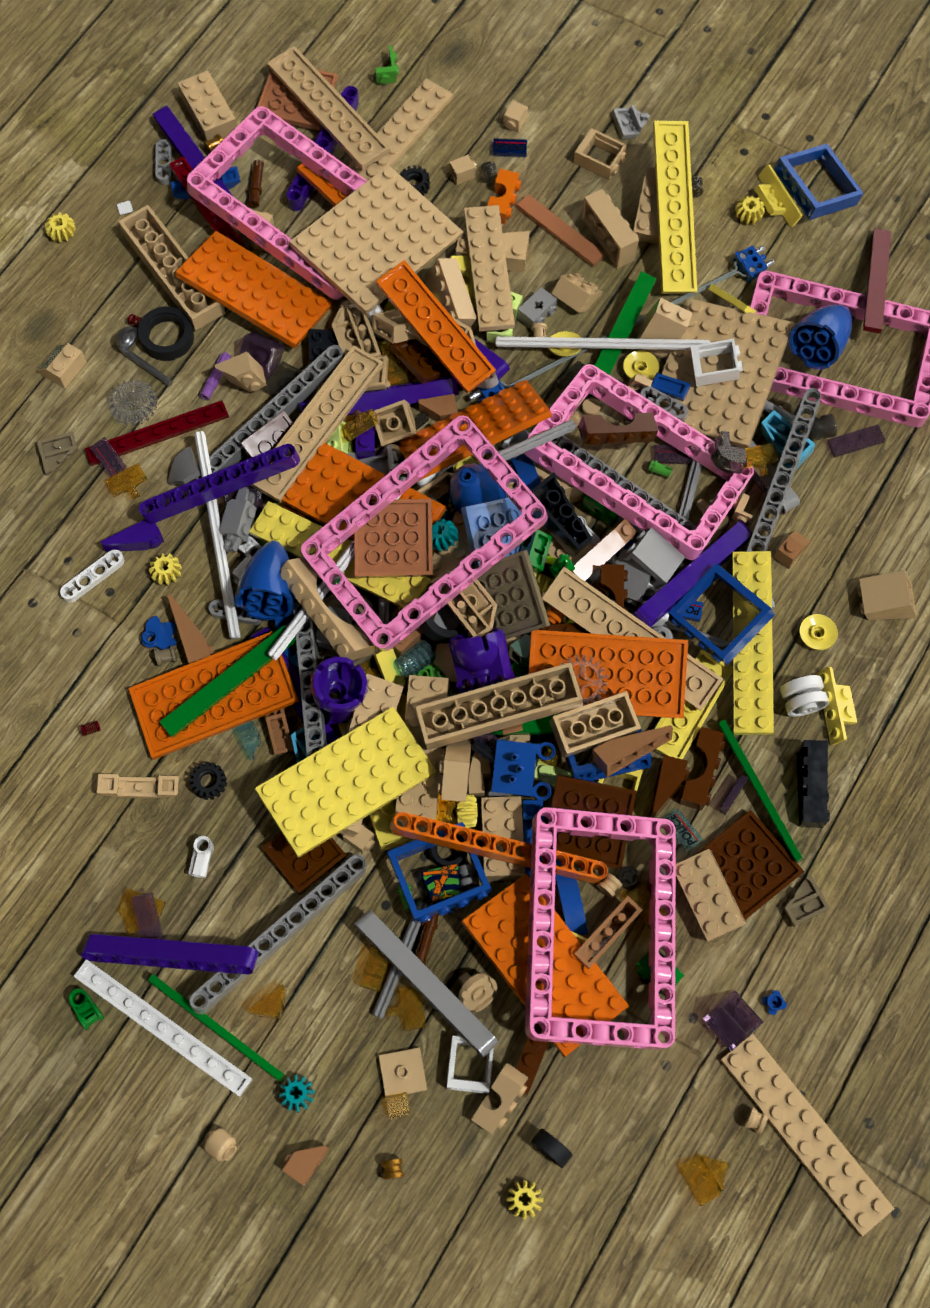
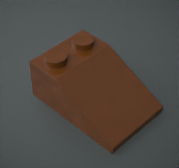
[649,755,690,818]

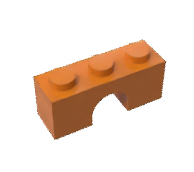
[487,169,522,225]

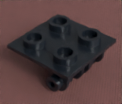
[308,329,344,363]

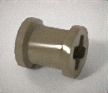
[154,645,177,666]

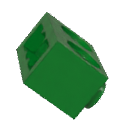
[520,530,552,574]

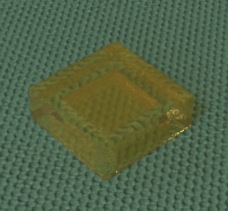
[386,1092,411,1119]

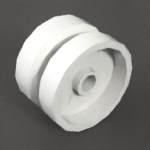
[780,675,829,717]

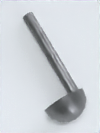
[116,326,173,386]

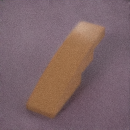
[265,708,294,755]

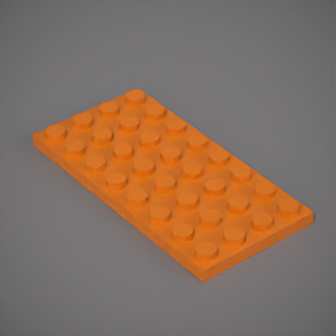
[175,231,333,349]
[396,380,552,482]
[282,443,446,541]
[528,630,688,719]
[128,631,300,760]
[461,874,629,1058]

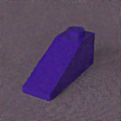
[356,412,375,460]
[101,520,164,552]

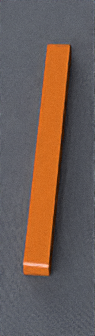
[390,812,608,883]

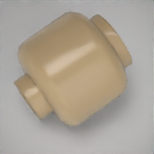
[204,1128,237,1162]

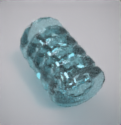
[394,640,436,677]

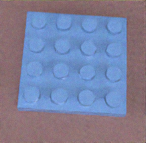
[461,497,523,568]

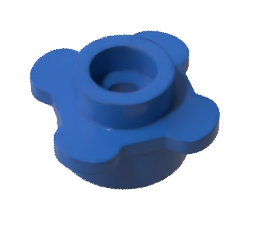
[762,990,787,1015]

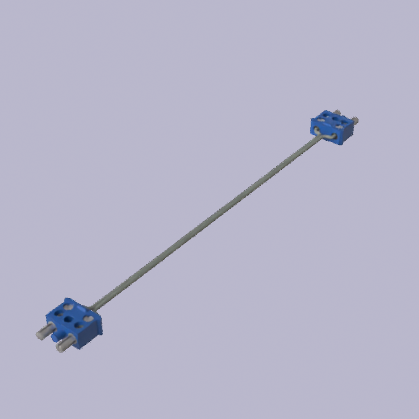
[469,245,775,403]

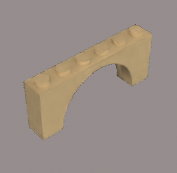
[280,557,384,660]

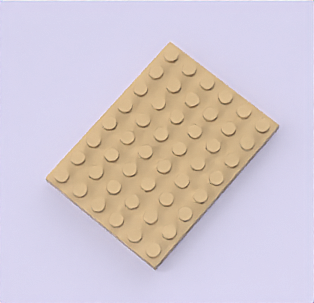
[289,165,464,315]
[653,299,794,449]

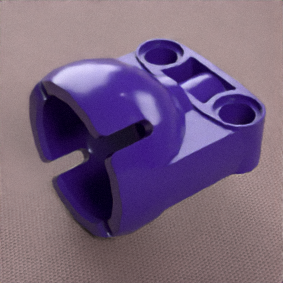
[449,628,515,693]
[310,656,368,725]

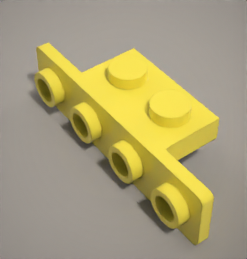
[754,165,803,227]
[816,667,857,745]

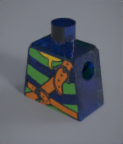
[421,864,461,915]

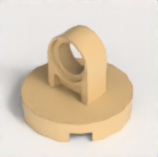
[458,972,497,1012]

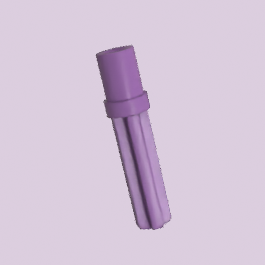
[200,352,231,400]

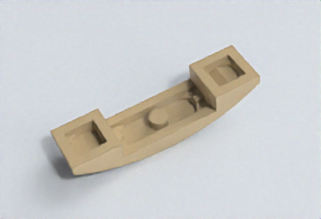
[97,774,179,798]

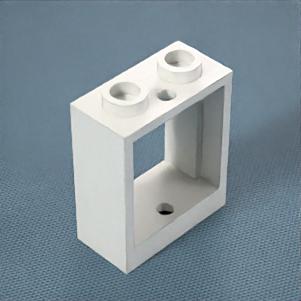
[690,339,743,387]
[447,1033,494,1094]

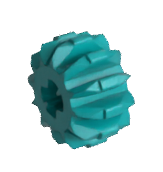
[432,519,459,552]
[279,1075,315,1113]

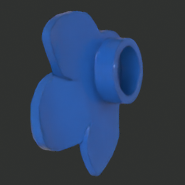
[141,616,177,650]

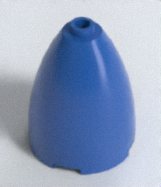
[789,304,852,369]
[449,463,507,514]
[234,541,294,620]

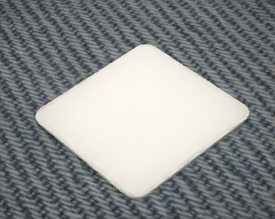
[117,201,133,215]

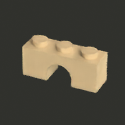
[471,1063,528,1135]

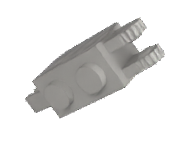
[219,487,257,552]

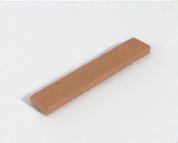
[517,194,605,267]

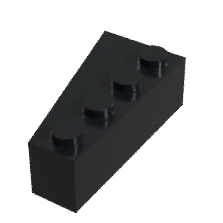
[531,472,592,558]
[796,740,830,828]

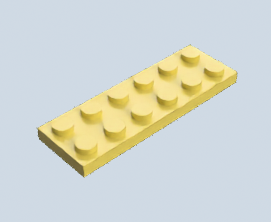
[654,649,733,759]

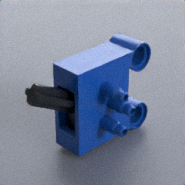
[471,739,556,800]

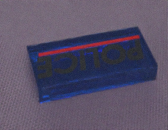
[493,138,527,157]

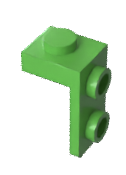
[375,46,399,85]

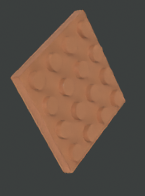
[257,70,338,131]
[354,499,433,578]

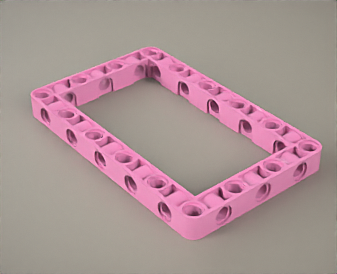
[187,107,367,299]
[750,271,930,427]
[524,364,754,560]
[301,415,548,651]
[525,808,676,1050]

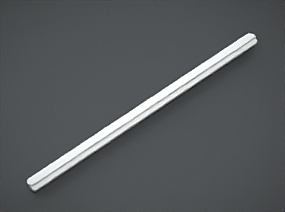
[495,336,710,350]
[194,431,240,639]
[268,477,406,660]

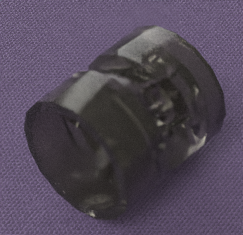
[808,414,837,441]

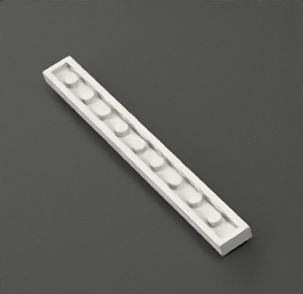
[74,959,253,1097]

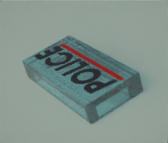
[664,809,703,852]

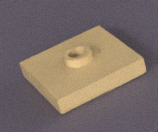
[379,1048,428,1099]

